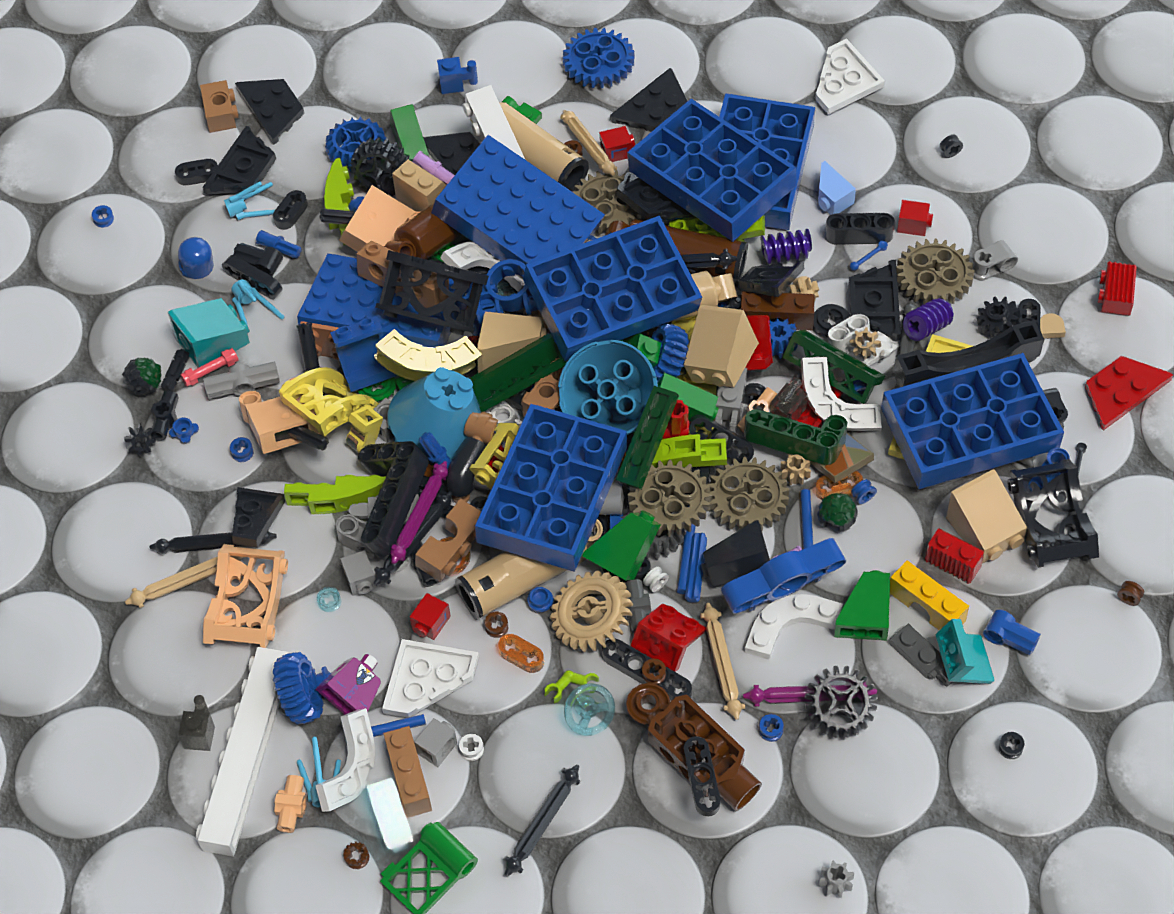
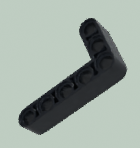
[358,441,429,558]

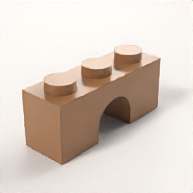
[415,498,481,582]
[383,726,432,818]

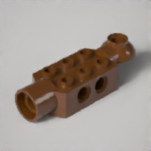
[626,683,762,811]

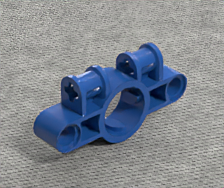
[450,259,539,325]
[721,538,846,614]

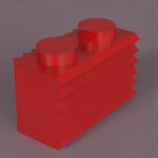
[1097,261,1137,316]
[925,528,985,584]

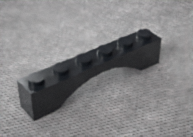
[893,320,1045,387]

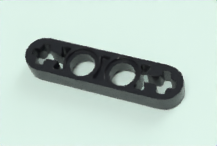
[602,638,692,701]

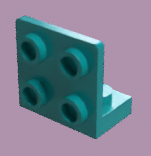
[935,619,995,684]

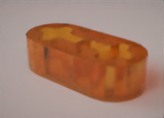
[815,471,863,500]
[498,634,544,673]

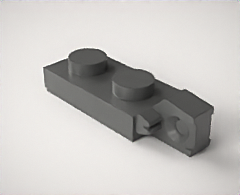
[889,623,952,687]

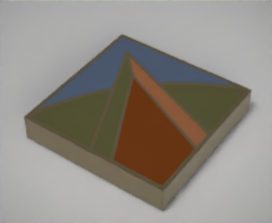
[806,433,874,483]

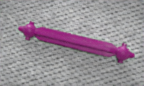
[391,461,448,564]
[743,682,877,706]

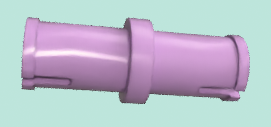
[412,151,455,185]

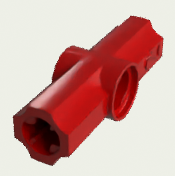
[663,400,689,439]

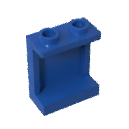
[330,316,397,392]

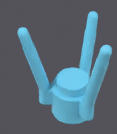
[224,182,275,220]
[231,280,285,328]
[297,737,341,807]

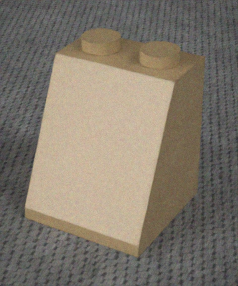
[392,159,447,212]
[684,305,759,388]
[477,312,548,373]
[946,469,1027,563]

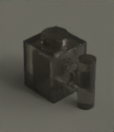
[770,377,808,421]
[178,695,215,751]

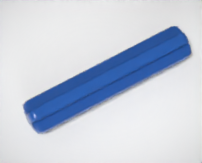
[685,532,707,603]

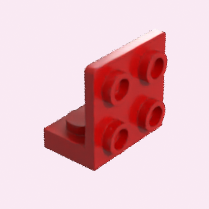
[745,315,773,370]
[631,604,706,672]

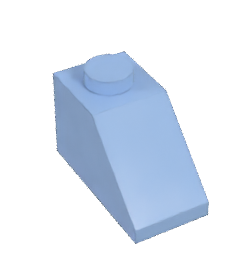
[818,161,856,215]

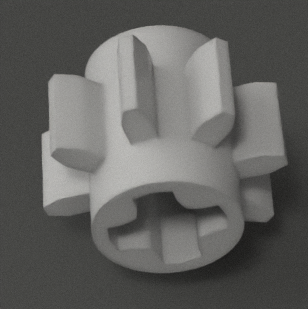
[819,860,854,898]

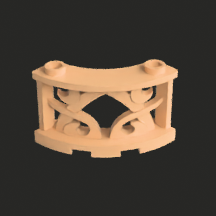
[203,544,288,648]

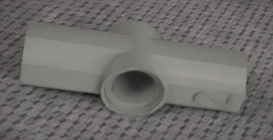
[203,361,280,399]

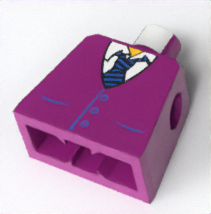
[316,654,381,715]

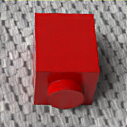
[599,126,635,162]
[897,200,933,236]
[410,593,451,640]

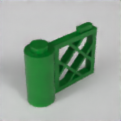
[380,822,478,914]

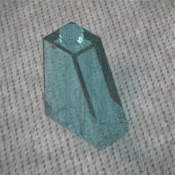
[365,777,413,853]

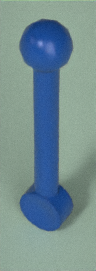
[850,241,888,271]

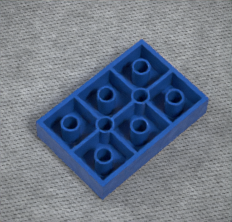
[719,93,815,230]
[627,99,796,242]
[431,134,605,265]
[524,216,703,361]
[297,253,465,348]
[881,353,1064,489]
[475,404,627,572]

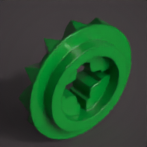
[358,377,397,402]

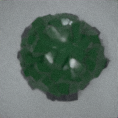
[122,357,162,395]
[817,493,858,532]

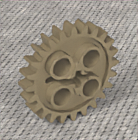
[572,170,642,235]
[896,238,975,304]
[708,457,789,531]
[628,460,711,537]

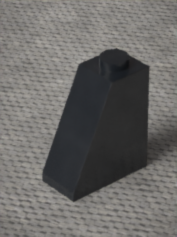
[701,520,770,587]

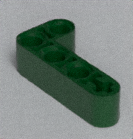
[744,409,848,465]

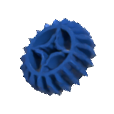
[325,117,386,173]
[651,323,689,381]
[273,652,324,724]

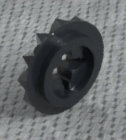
[813,304,851,338]

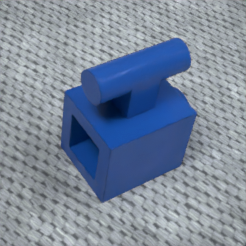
[437,57,478,94]

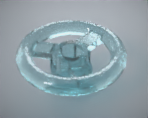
[564,683,615,736]

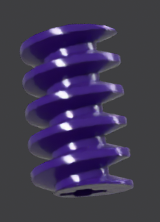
[760,229,812,265]
[903,298,954,341]

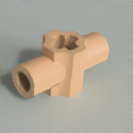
[737,387,779,433]
[274,775,307,833]

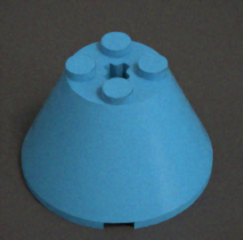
[558,340,658,435]
[387,367,482,465]

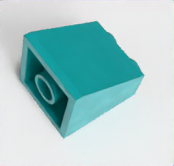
[168,298,250,368]

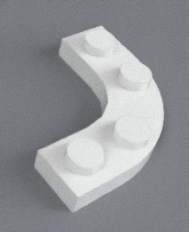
[440,242,525,292]
[801,357,882,431]
[745,594,843,660]
[315,708,375,812]

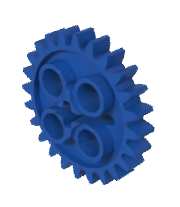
[563,28,635,88]

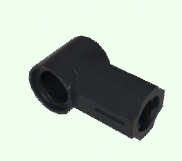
[233,243,283,277]

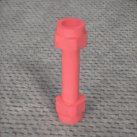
[180,348,239,387]

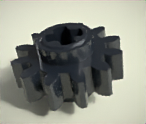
[977,296,1021,337]

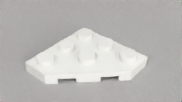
[816,39,885,114]
[382,639,479,718]

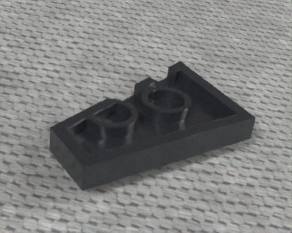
[232,487,285,548]

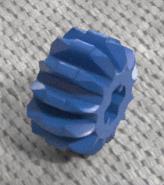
[770,317,798,360]

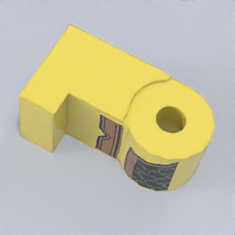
[346,405,383,453]

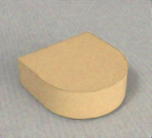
[1040,313,1066,338]

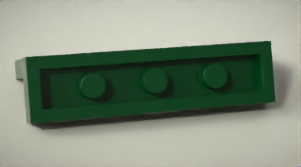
[783,329,886,404]
[469,333,567,412]
[616,386,679,490]

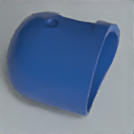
[178,237,214,279]

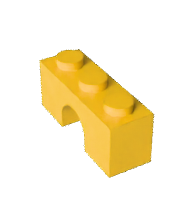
[890,561,969,630]

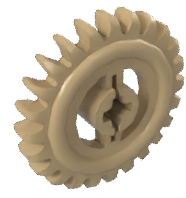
[550,570,633,652]

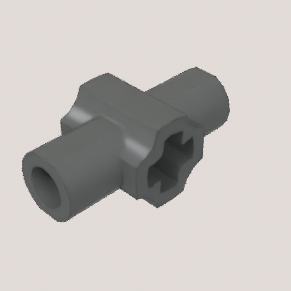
[625,579,651,634]

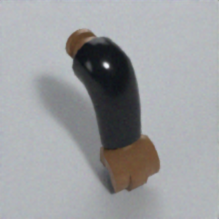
[446,412,498,503]

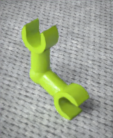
[545,670,599,703]

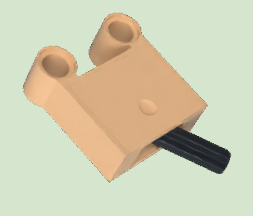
[320,185,420,252]
[239,377,329,454]

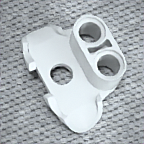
[828,314,899,382]

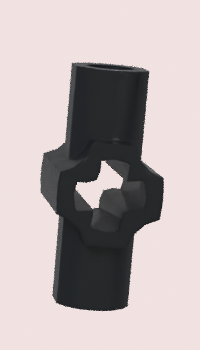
[151,391,179,440]

